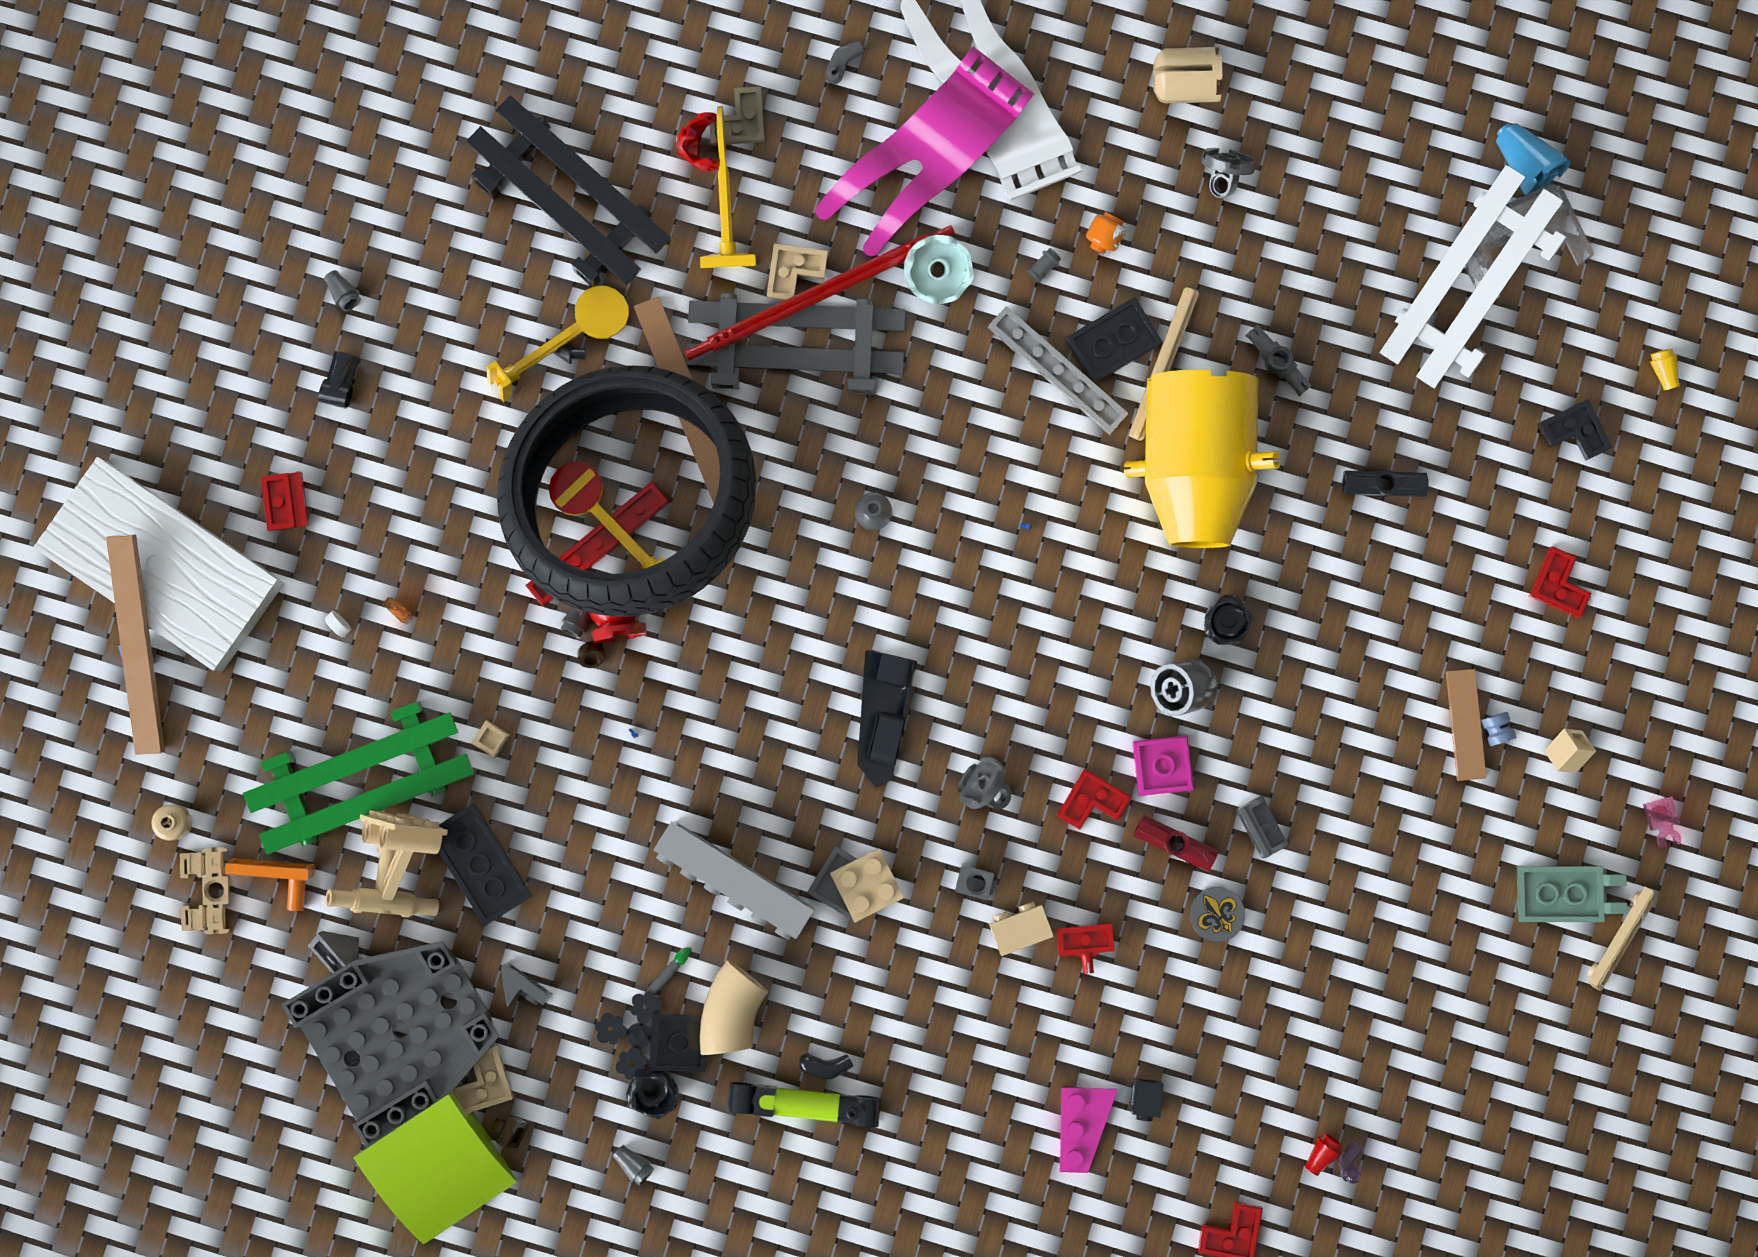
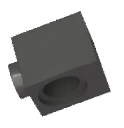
[954,864,998,900]

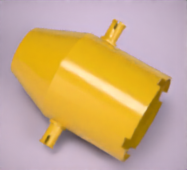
[1124,370,1281,548]

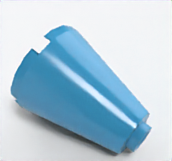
[1496,123,1571,199]

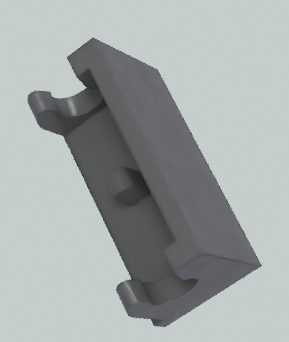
[1235,795,1289,858]

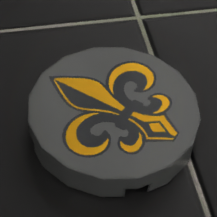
[1189,887,1245,942]

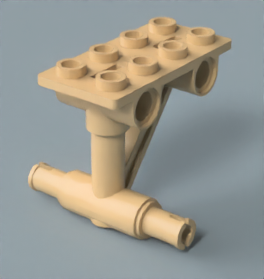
[326,810,448,918]

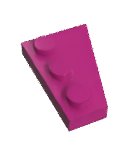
[1059,1087,1118,1173]

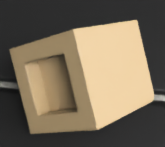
[1545,729,1596,773]

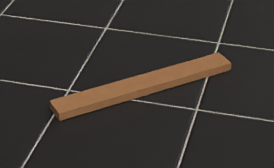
[634,296,720,504]
[106,534,165,755]

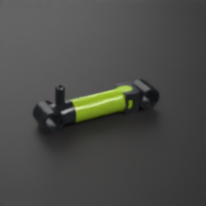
[726,1082,881,1127]

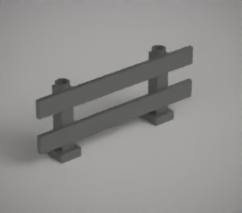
[686,293,905,395]

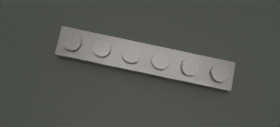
[988,306,1129,435]

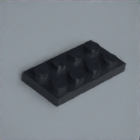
[438,803,532,926]

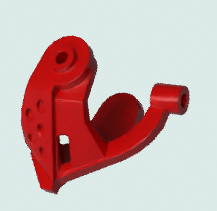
[676,112,719,172]

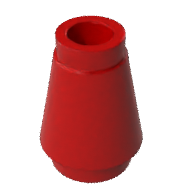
[1305,1133,1343,1176]

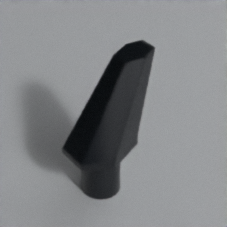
[546,338,586,364]

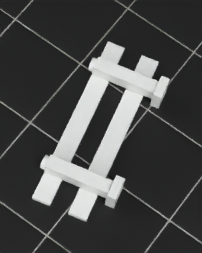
[1379,165,1567,388]

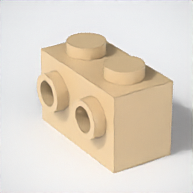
[989,901,1054,956]

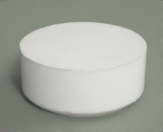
[325,611,352,637]

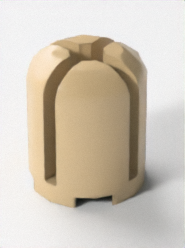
[1153,47,1222,104]

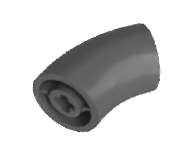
[1150,659,1218,716]

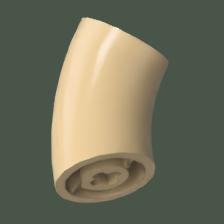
[700,960,768,1055]

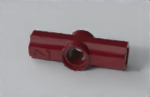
[1133,814,1219,872]

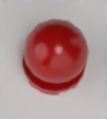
[589,613,647,643]

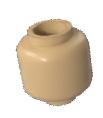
[151,804,192,841]

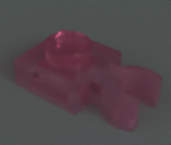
[1643,796,1681,848]

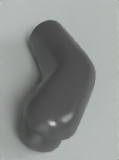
[825,41,865,84]

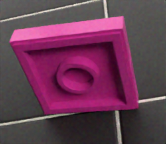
[1132,736,1194,796]

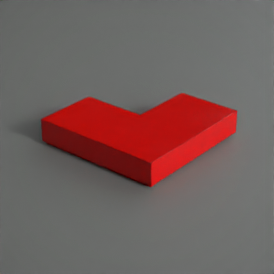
[1528,546,1592,619]
[1056,769,1132,830]
[1197,1201,1263,1257]

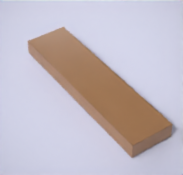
[1446,669,1486,781]

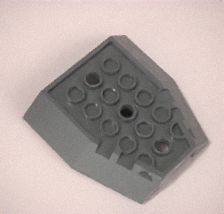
[281,941,499,1148]

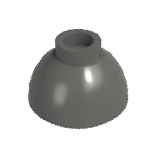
[854,492,892,530]

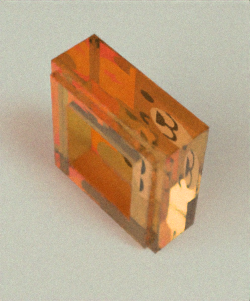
[382,597,413,625]

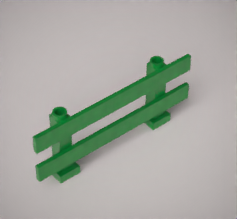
[243,701,475,855]

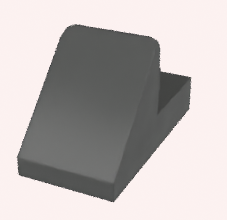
[501,962,553,1007]

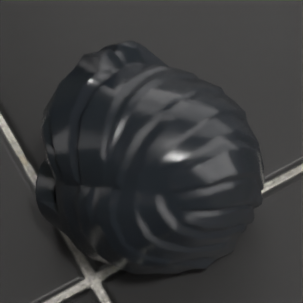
[1203,595,1254,645]
[626,1071,679,1119]

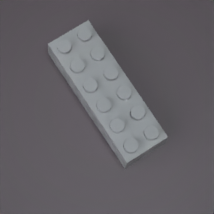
[653,821,815,940]

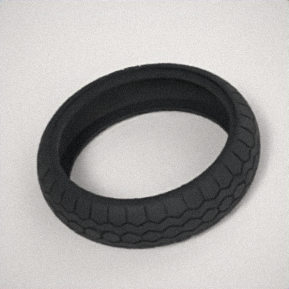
[497,365,756,616]

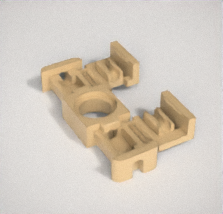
[180,847,231,934]

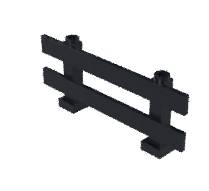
[466,95,671,287]

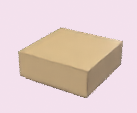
[472,720,510,758]

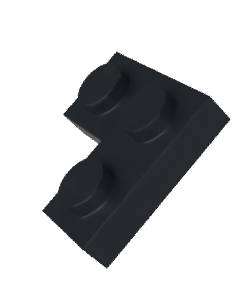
[1537,399,1613,461]

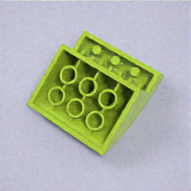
[353,1092,518,1244]

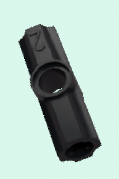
[1342,470,1429,498]

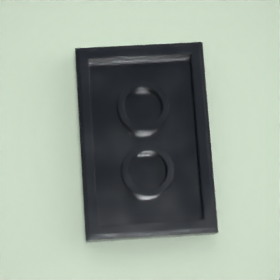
[1065,297,1163,384]

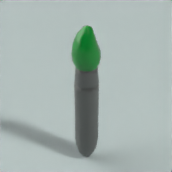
[645,947,692,997]

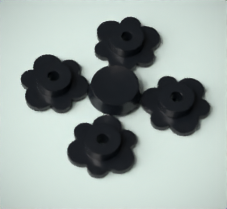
[595,991,662,1080]

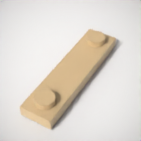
[1588,887,1657,991]

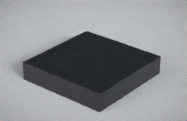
[649,1013,707,1072]

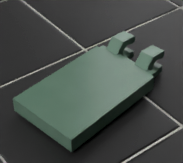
[1517,866,1627,922]

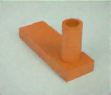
[225,858,315,911]

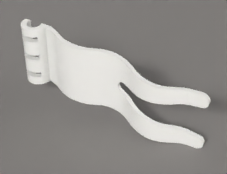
[900,0,1082,201]

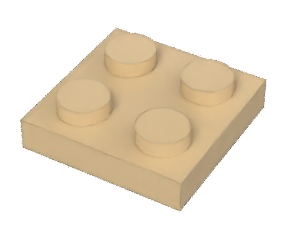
[830,848,904,923]

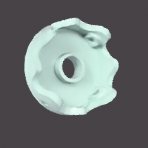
[904,235,974,304]

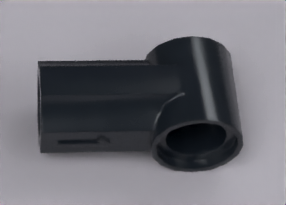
[318,351,359,409]

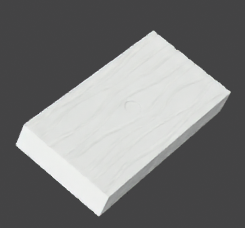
[33,457,285,673]

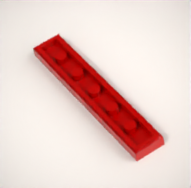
[525,481,669,607]

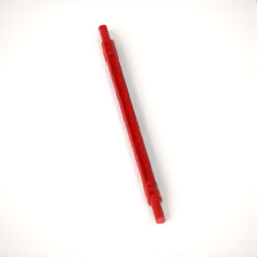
[683,225,955,361]

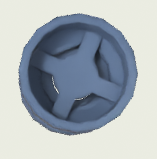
[1481,712,1517,746]

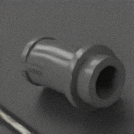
[1027,248,1061,283]

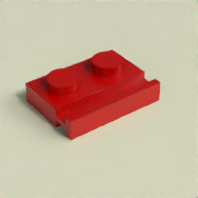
[261,471,309,532]

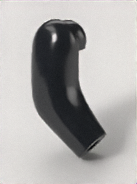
[799,1053,854,1079]

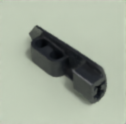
[857,650,917,787]

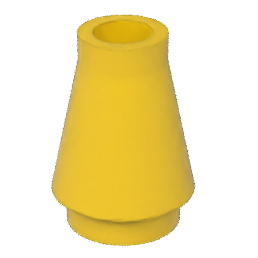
[1650,348,1680,390]

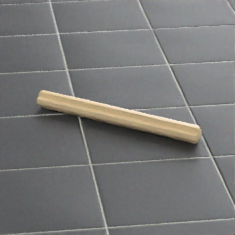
[1129,288,1199,441]

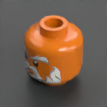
[1086,212,1126,254]

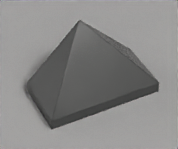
[308,931,359,973]

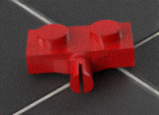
[1056,923,1115,974]

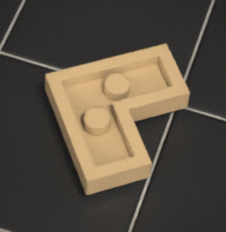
[766,244,828,301]
[452,1045,514,1114]

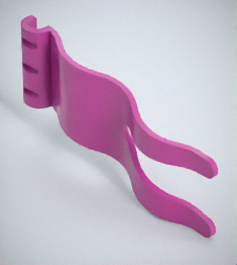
[815,46,1034,256]

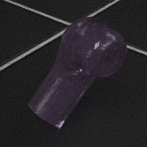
[1338,1140,1364,1184]

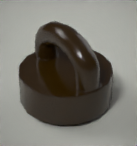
[577,640,606,668]

